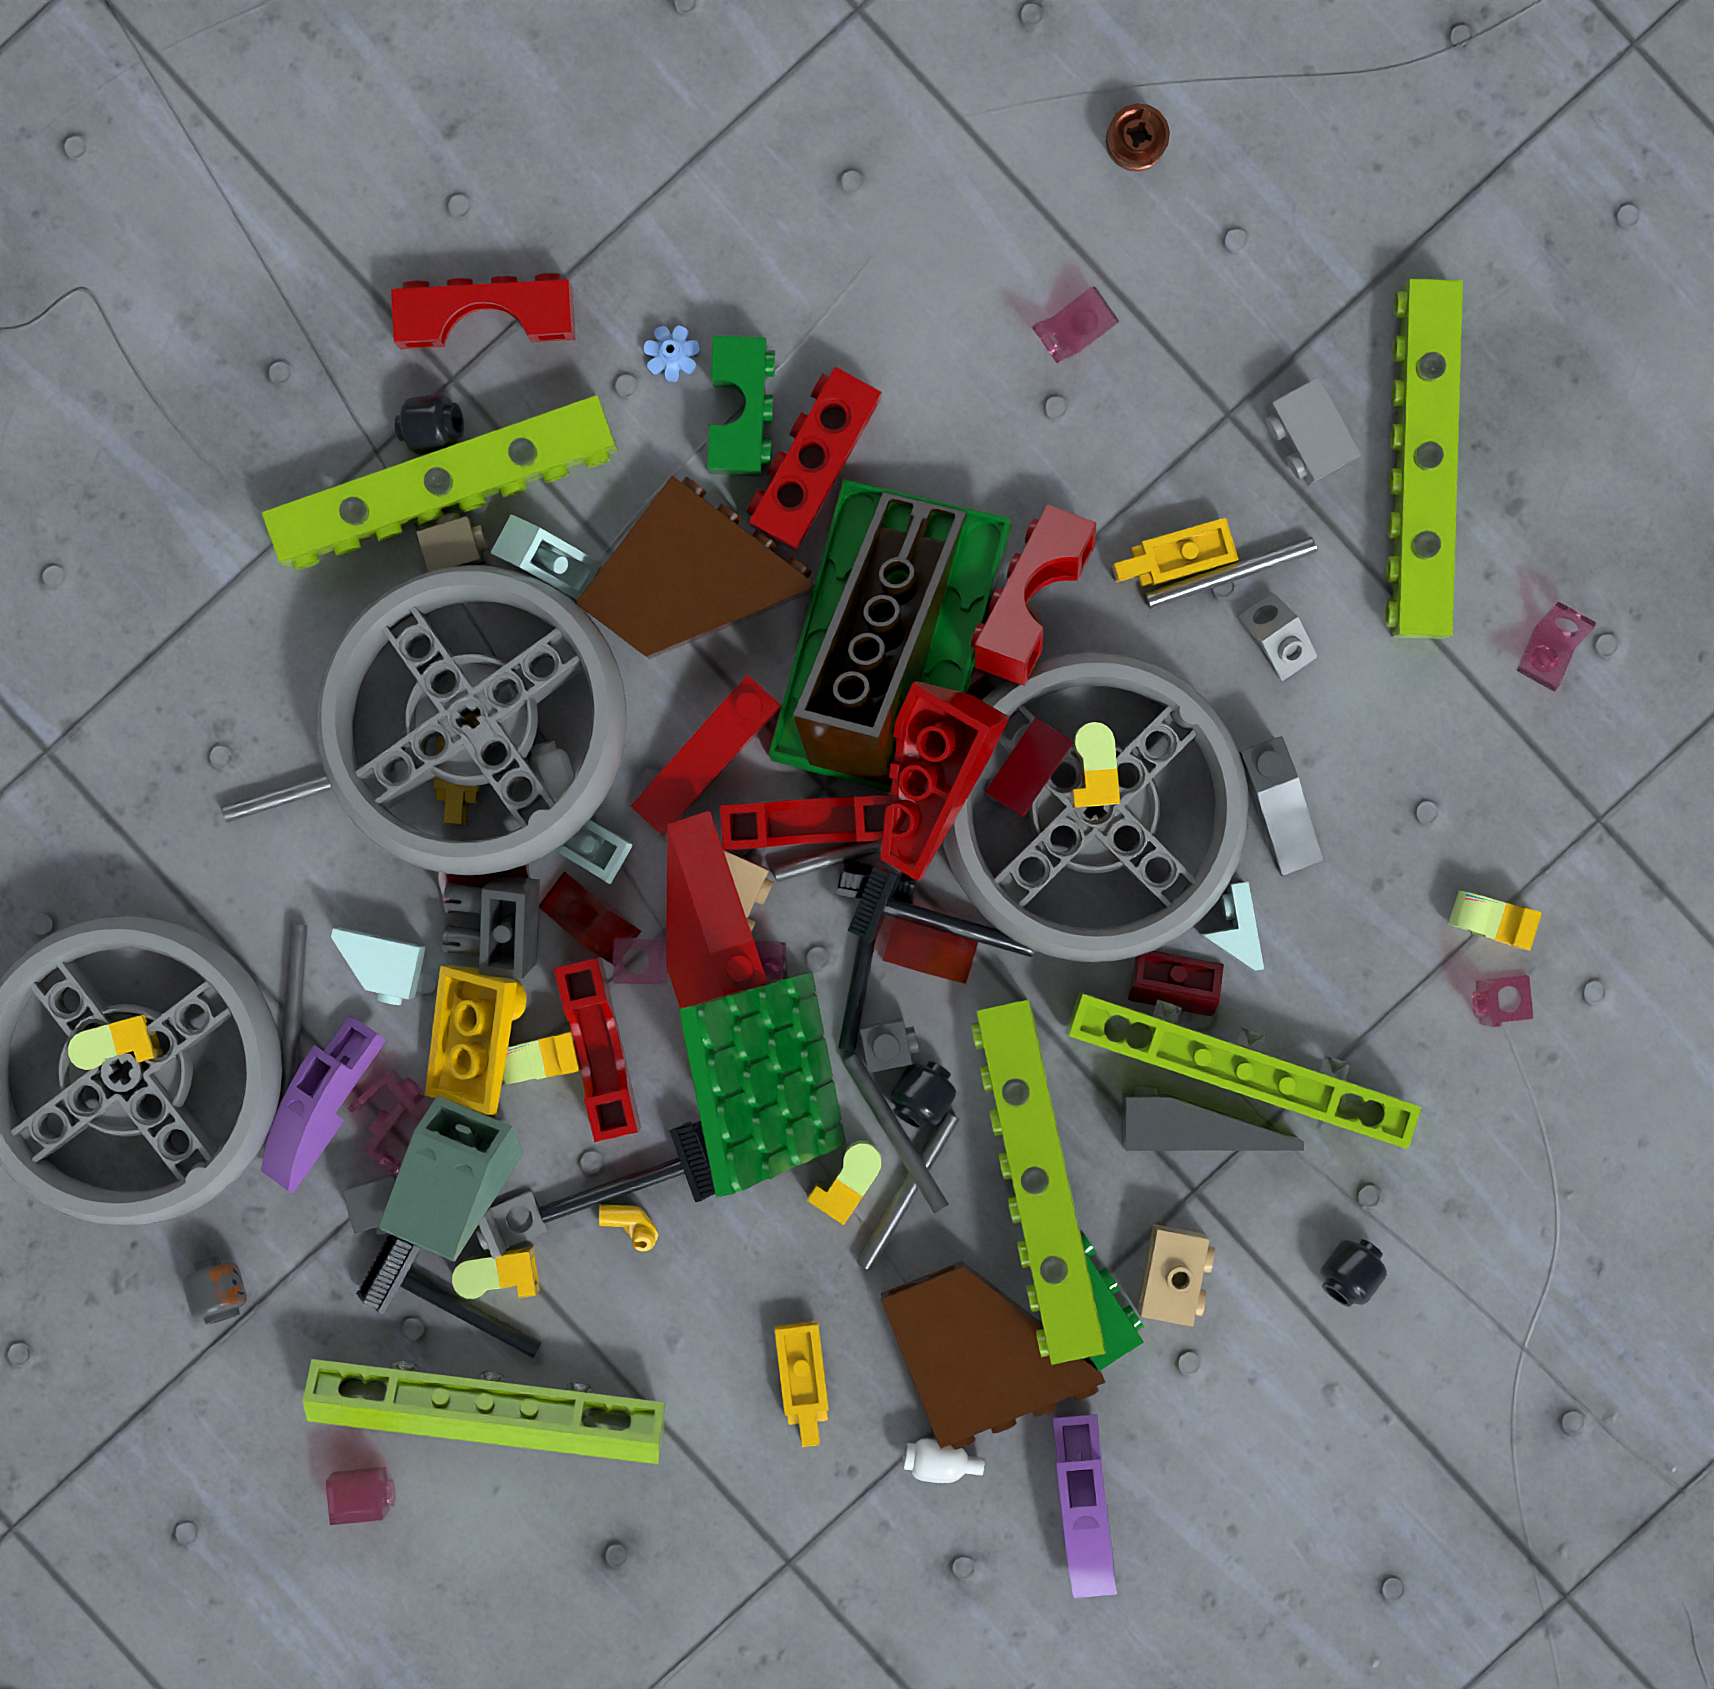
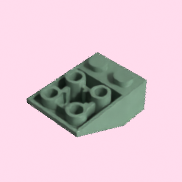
[379,1096,524,1262]

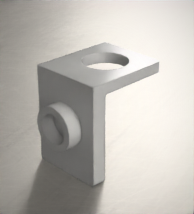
[1237,593,1318,681]
[475,1191,548,1259]

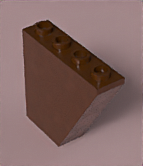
[575,476,814,659]
[881,1261,1106,1450]

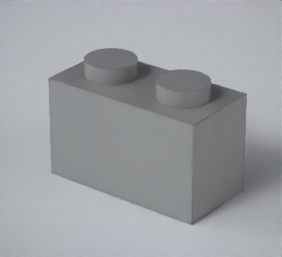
[1265,377,1361,485]

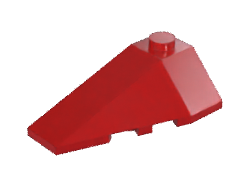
[880,681,1009,881]
[666,810,768,1008]

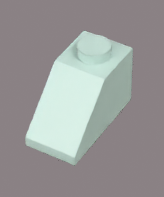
[491,514,602,600]
[331,927,426,1005]

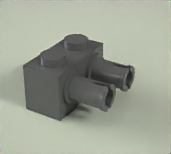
[442,874,540,979]

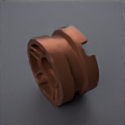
[1105,103,1170,171]

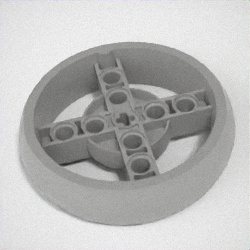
[316,565,627,875]
[943,652,1249,963]
[0,915,282,1226]

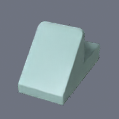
[555,819,633,884]
[1199,881,1264,971]

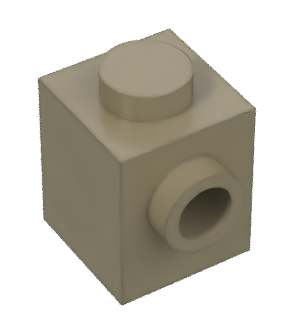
[416,513,489,572]

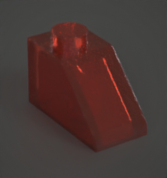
[539,871,642,967]
[882,918,979,984]

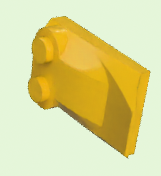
[425,965,527,1119]

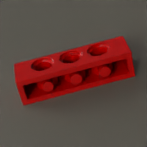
[746,366,882,552]

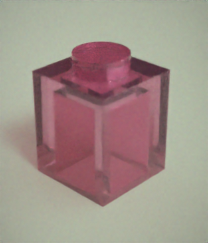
[326,1467,396,1525]

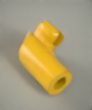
[599,1204,658,1252]

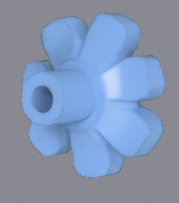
[644,325,700,382]

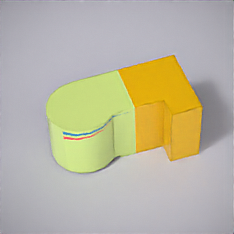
[1070,722,1120,808]
[1448,890,1542,951]
[68,1014,163,1070]
[502,1030,581,1085]
[807,1140,881,1225]
[452,1246,540,1299]

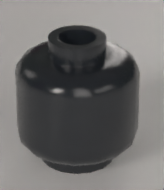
[395,394,464,455]
[891,1061,956,1130]
[1320,1239,1387,1307]

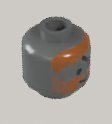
[183,1256,247,1325]

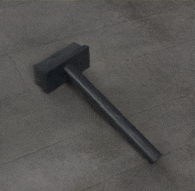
[836,860,915,1051]
[848,860,1035,957]
[539,1120,715,1224]
[356,1234,541,1358]

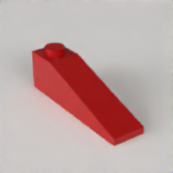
[630,675,782,836]

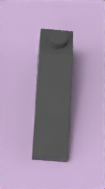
[1122,1086,1304,1151]

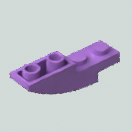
[261,1015,387,1194]
[1053,1414,1117,1598]

